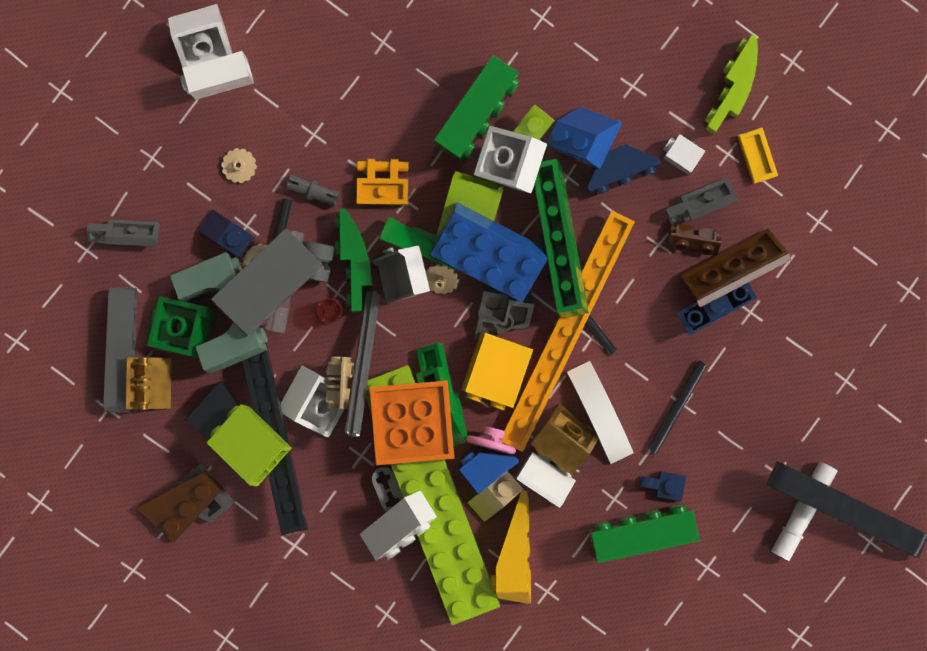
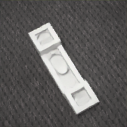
[567,361,634,464]

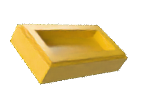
[737,128,778,184]

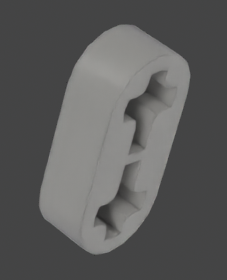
[372,467,403,512]

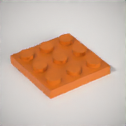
[370,381,454,465]

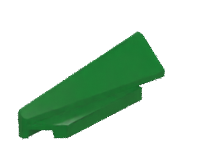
[379,217,470,276]

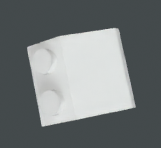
[168,4,232,67]
[474,126,547,193]
[281,366,344,438]
[515,452,576,508]

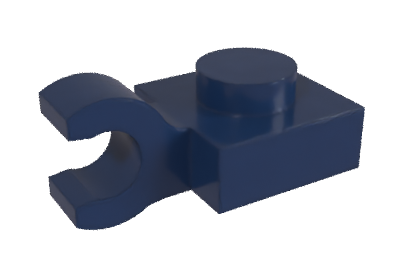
[639,471,686,501]

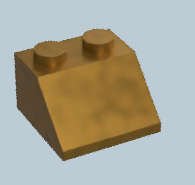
[531,404,598,475]

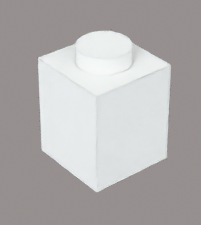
[663,134,705,175]

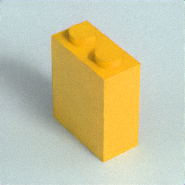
[461,332,533,410]

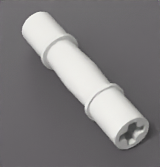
[771,461,838,561]

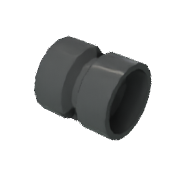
[302,241,334,283]

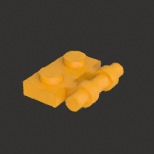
[357,159,409,205]

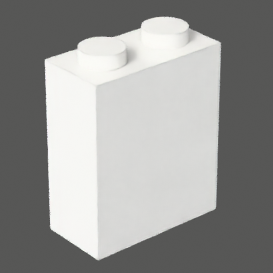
[180,51,254,100]

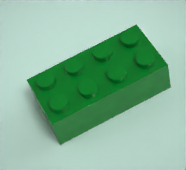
[434,55,520,163]
[588,504,700,563]

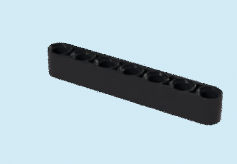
[765,461,927,558]

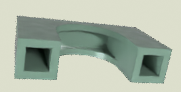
[170,252,268,373]

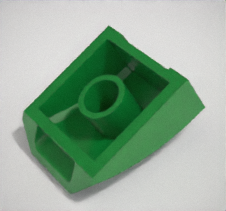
[146,296,215,358]

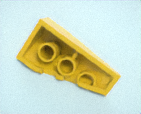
[491,491,531,604]

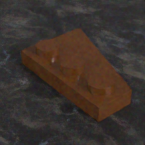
[137,471,224,542]

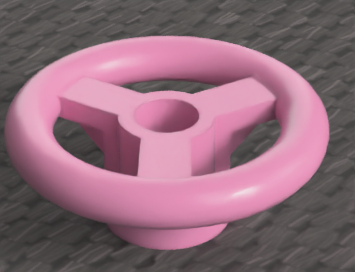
[466,426,516,455]

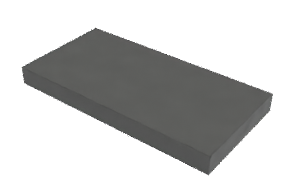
[211,229,322,337]

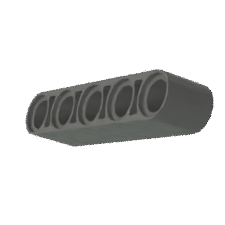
[104,287,137,413]

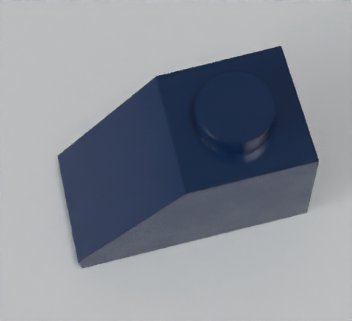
[199,209,256,259]

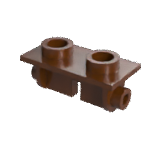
[667,223,722,255]

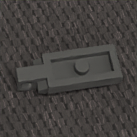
[666,178,738,225]
[87,219,160,247]

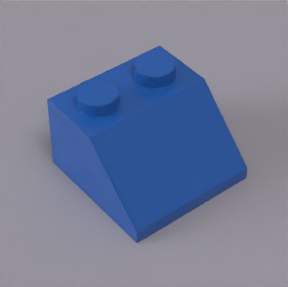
[546,107,622,169]
[459,451,519,494]

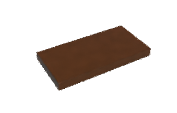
[678,229,792,307]

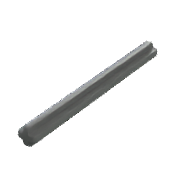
[345,291,380,437]

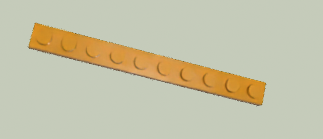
[502,211,635,452]

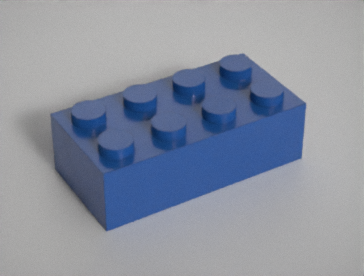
[431,202,547,302]

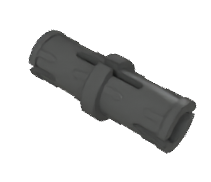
[286,174,339,207]

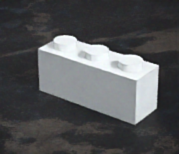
[360,491,437,560]

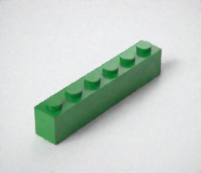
[535,159,589,318]

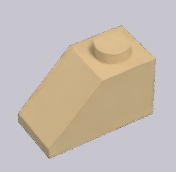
[468,471,524,522]

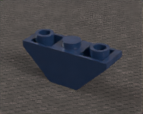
[586,144,661,196]
[677,282,757,336]

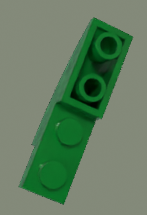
[335,209,373,312]
[416,343,468,447]

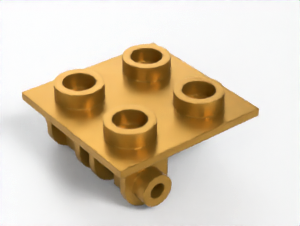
[125,357,172,410]

